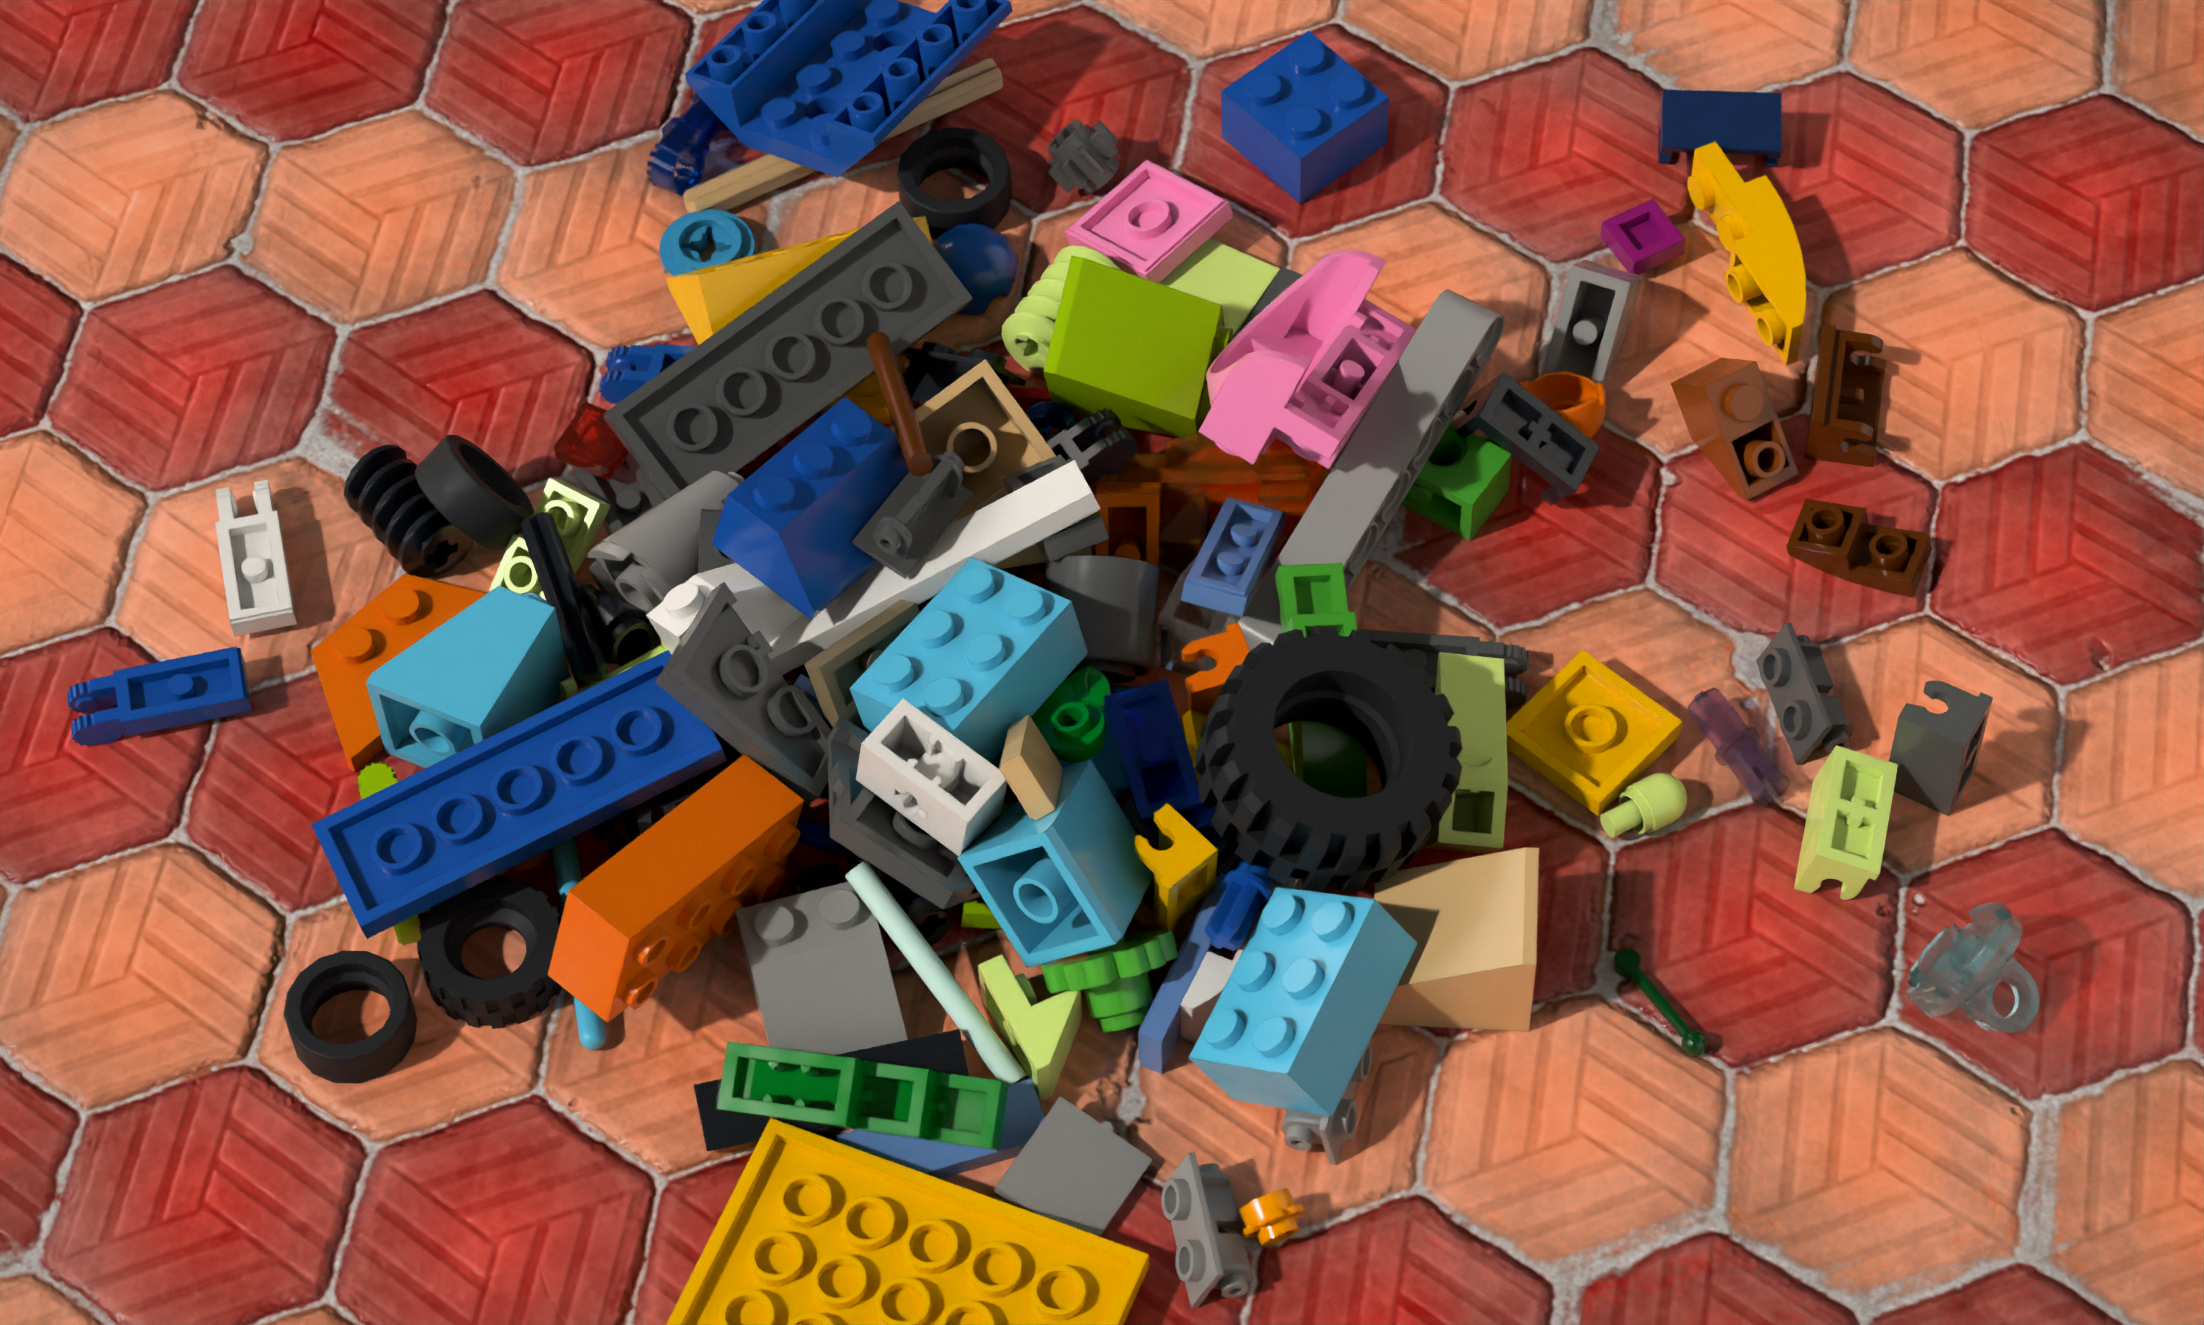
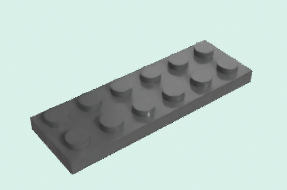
[603,201,973,500]

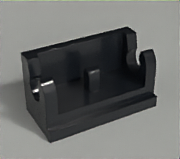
[1453,372,1600,505]

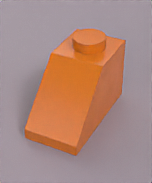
[1096,482,1161,619]

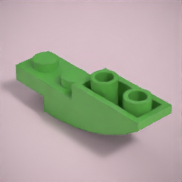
[1275,563,1367,798]

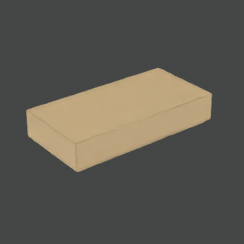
[999,714,1063,821]

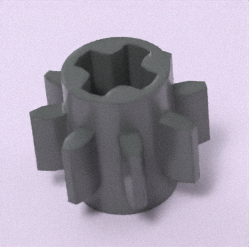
[1047,120,1120,193]

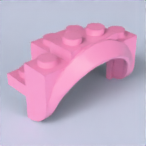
[1198,250,1417,469]

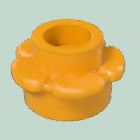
[1239,1188,1305,1247]

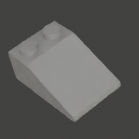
[735,882,908,1055]

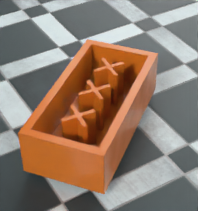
[548,754,804,1023]

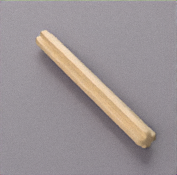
[683,58,1003,213]

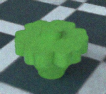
[1040,927,1179,1032]

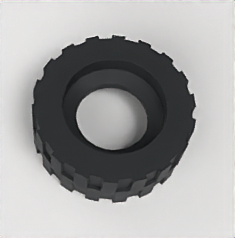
[417,876,563,1029]

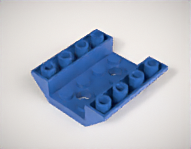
[685,0,1013,178]

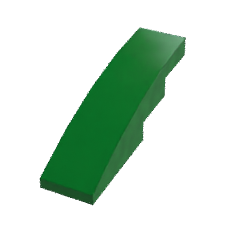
[717,1041,1009,1151]

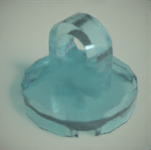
[1906,902,2040,1033]

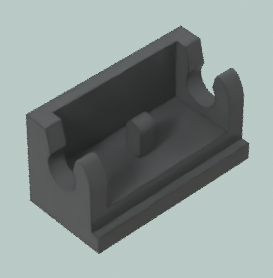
[1889,681,1993,816]

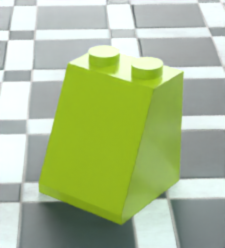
[1043,256,1233,441]

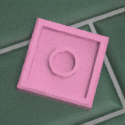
[1065,160,1234,283]

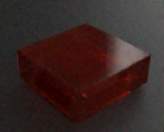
[554,402,629,481]

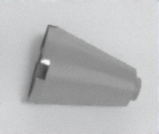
[587,471,745,639]

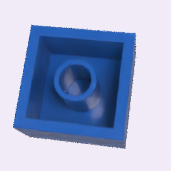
[1221,31,1389,204]

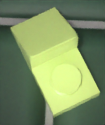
[978,954,1082,1102]

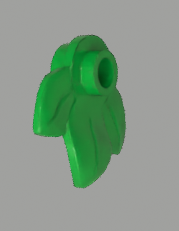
[1003,666,1111,763]

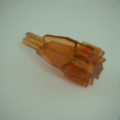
[1103,432,1330,516]

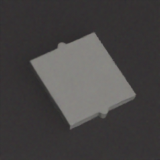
[994,1096,1153,1237]

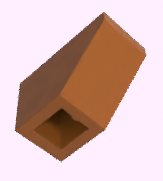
[1671,358,1799,500]

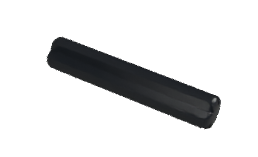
[521,512,608,685]

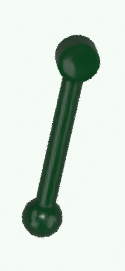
[1614,948,1708,1056]

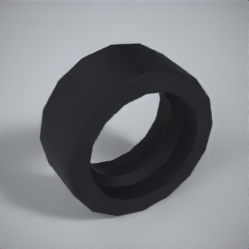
[897,127,1012,239]
[415,435,534,551]
[284,951,418,1084]

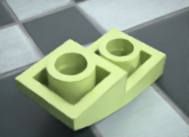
[489,478,611,600]

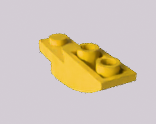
[1687,141,1806,366]

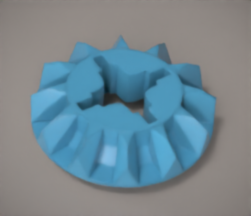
[659,209,755,276]

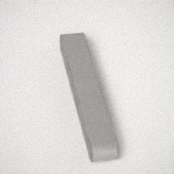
[1238,289,1505,651]

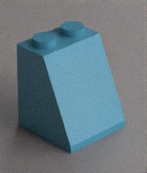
[366,586,570,768]
[957,759,1153,968]

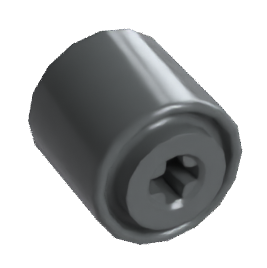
[1044,555,1159,683]

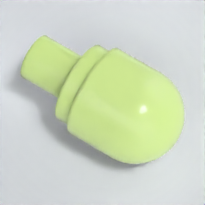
[1600,773,1687,838]

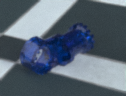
[647,93,729,196]

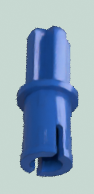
[1205,859,1274,951]

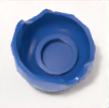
[933,223,1019,316]

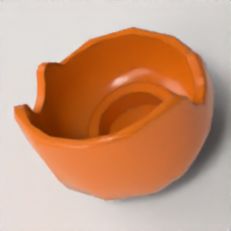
[1519,371,1607,439]

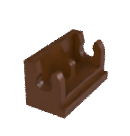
[1805,324,1886,467]

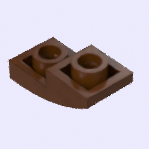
[1786,499,1932,597]

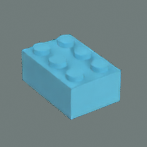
[850,557,1088,762]
[1189,887,1418,1117]

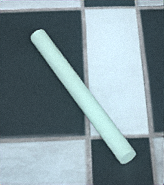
[845,861,1027,1085]

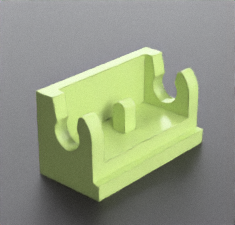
[1794,745,1898,900]

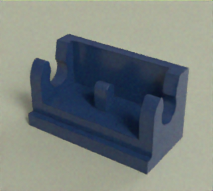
[1658,89,1782,167]

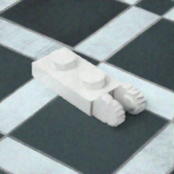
[215,480,297,637]

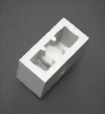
[856,698,1007,856]

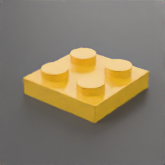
[1506,649,1682,816]

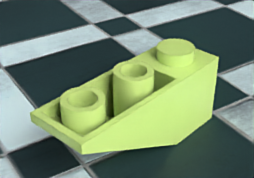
[1423,652,1508,853]

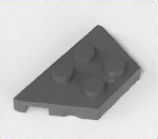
[827,716,1000,910]

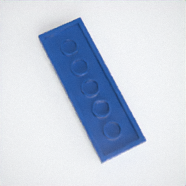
[311,650,727,939]

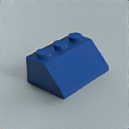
[712,397,909,620]

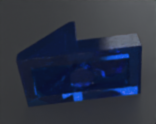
[1104,679,1203,823]

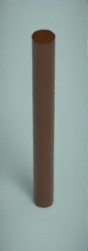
[866,332,933,476]

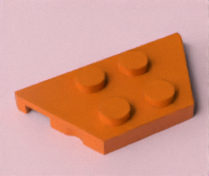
[311,573,487,772]

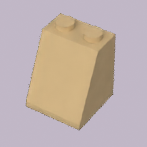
[1374,847,1539,1032]

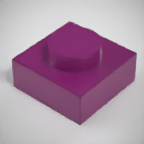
[1601,199,1685,275]

